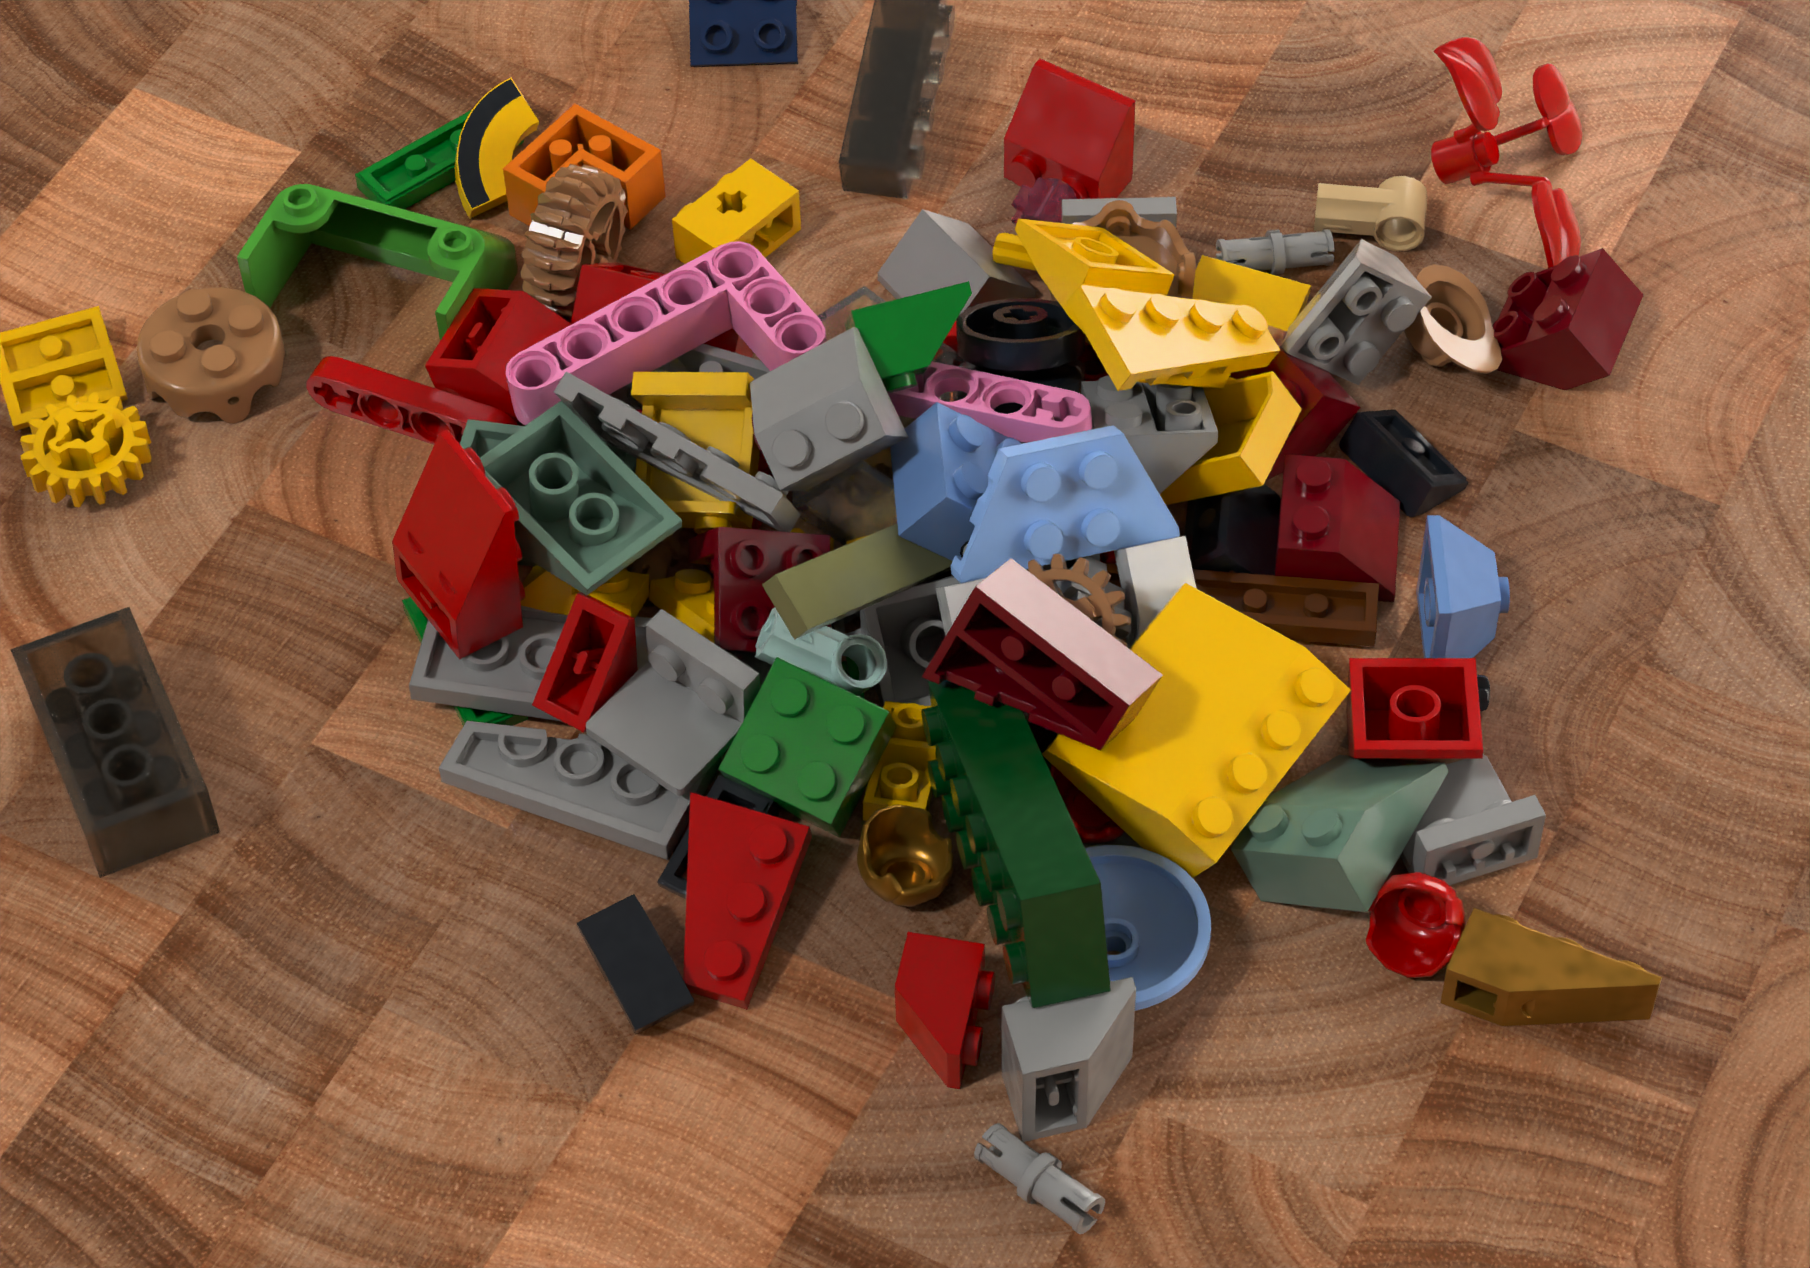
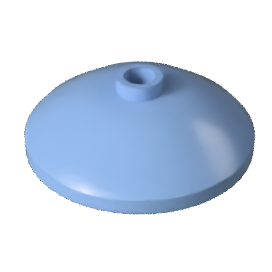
[1085,845,1211,1011]

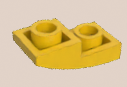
[863,701,937,821]

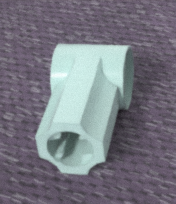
[755,607,887,696]

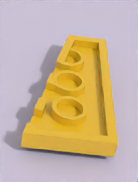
[1067,285,1280,391]

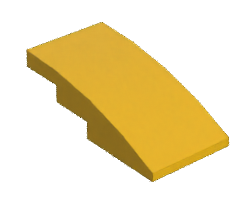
[1015,218,1230,389]

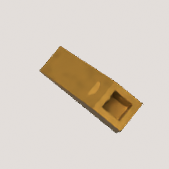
[1440,908,1662,1027]

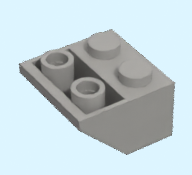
[1281,239,1432,385]
[1081,375,1218,494]
[1002,977,1136,1142]

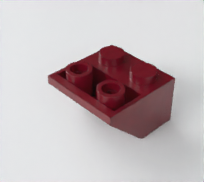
[1492,248,1643,390]
[1229,325,1361,481]

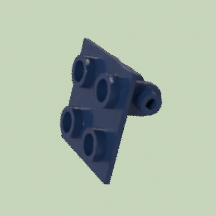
[689,0,798,67]

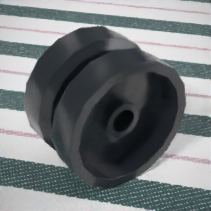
[956,298,1085,414]

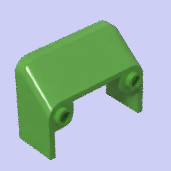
[237,184,518,340]

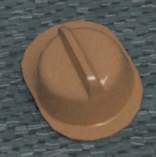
[1404,264,1502,374]

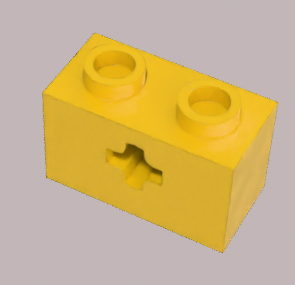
[672,158,801,264]

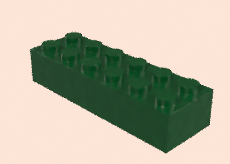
[921,680,1111,1008]

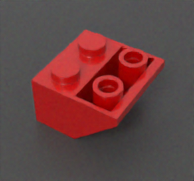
[425,288,572,422]

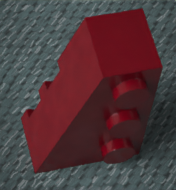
[922,558,1163,751]

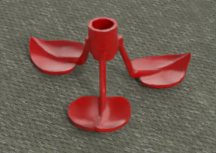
[1431,37,1582,268]

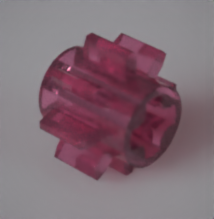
[1011,177,1077,224]

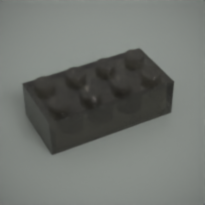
[10,607,220,878]

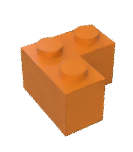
[503,104,666,230]

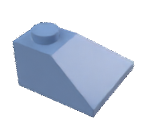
[1416,515,1510,658]

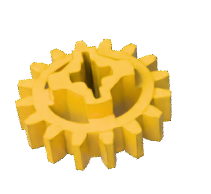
[20,392,152,507]

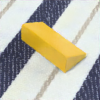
[1192,255,1312,331]

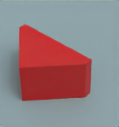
[532,592,638,733]

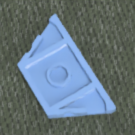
[951,425,1180,583]

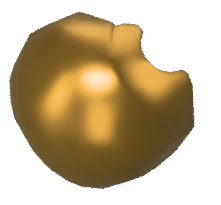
[857,804,953,907]

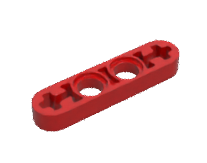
[306,356,518,445]

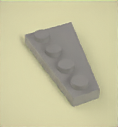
[439,721,720,860]

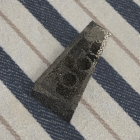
[839,0,955,199]

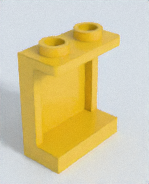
[631,372,760,536]

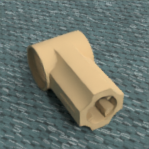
[1314,176,1427,252]

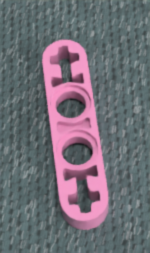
[888,361,1093,443]

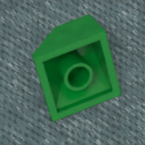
[845,281,972,393]

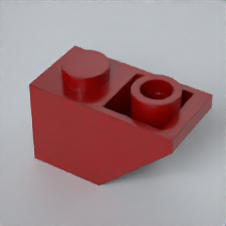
[895,932,996,1089]

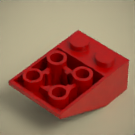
[392,429,526,660]

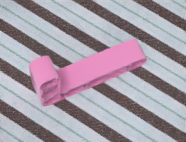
[506,241,827,425]

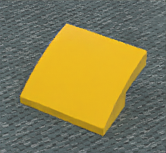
[0,306,128,431]

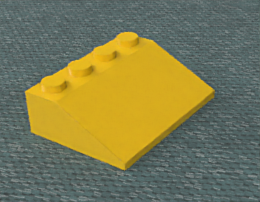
[1042,583,1351,878]

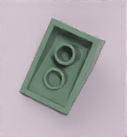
[480,401,682,595]
[1231,755,1449,912]

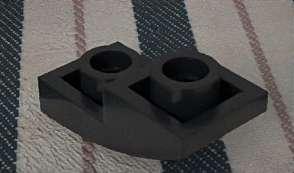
[576,894,694,1035]

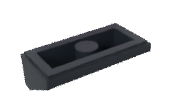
[1339,409,1469,517]

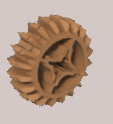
[520,164,627,318]

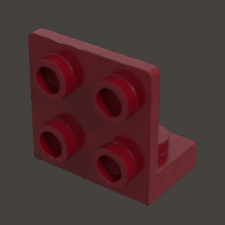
[689,527,831,654]

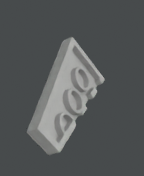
[554,371,801,532]

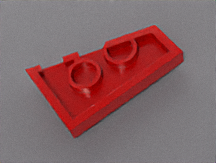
[683,792,812,1010]

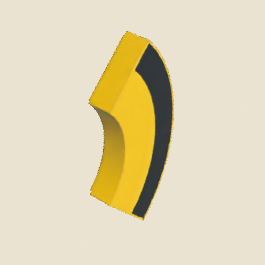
[455,77,539,219]

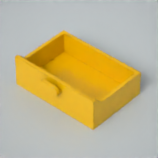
[1160,371,1302,505]

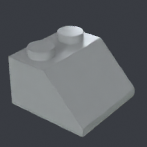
[750,327,908,491]

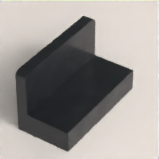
[1184,484,1281,576]

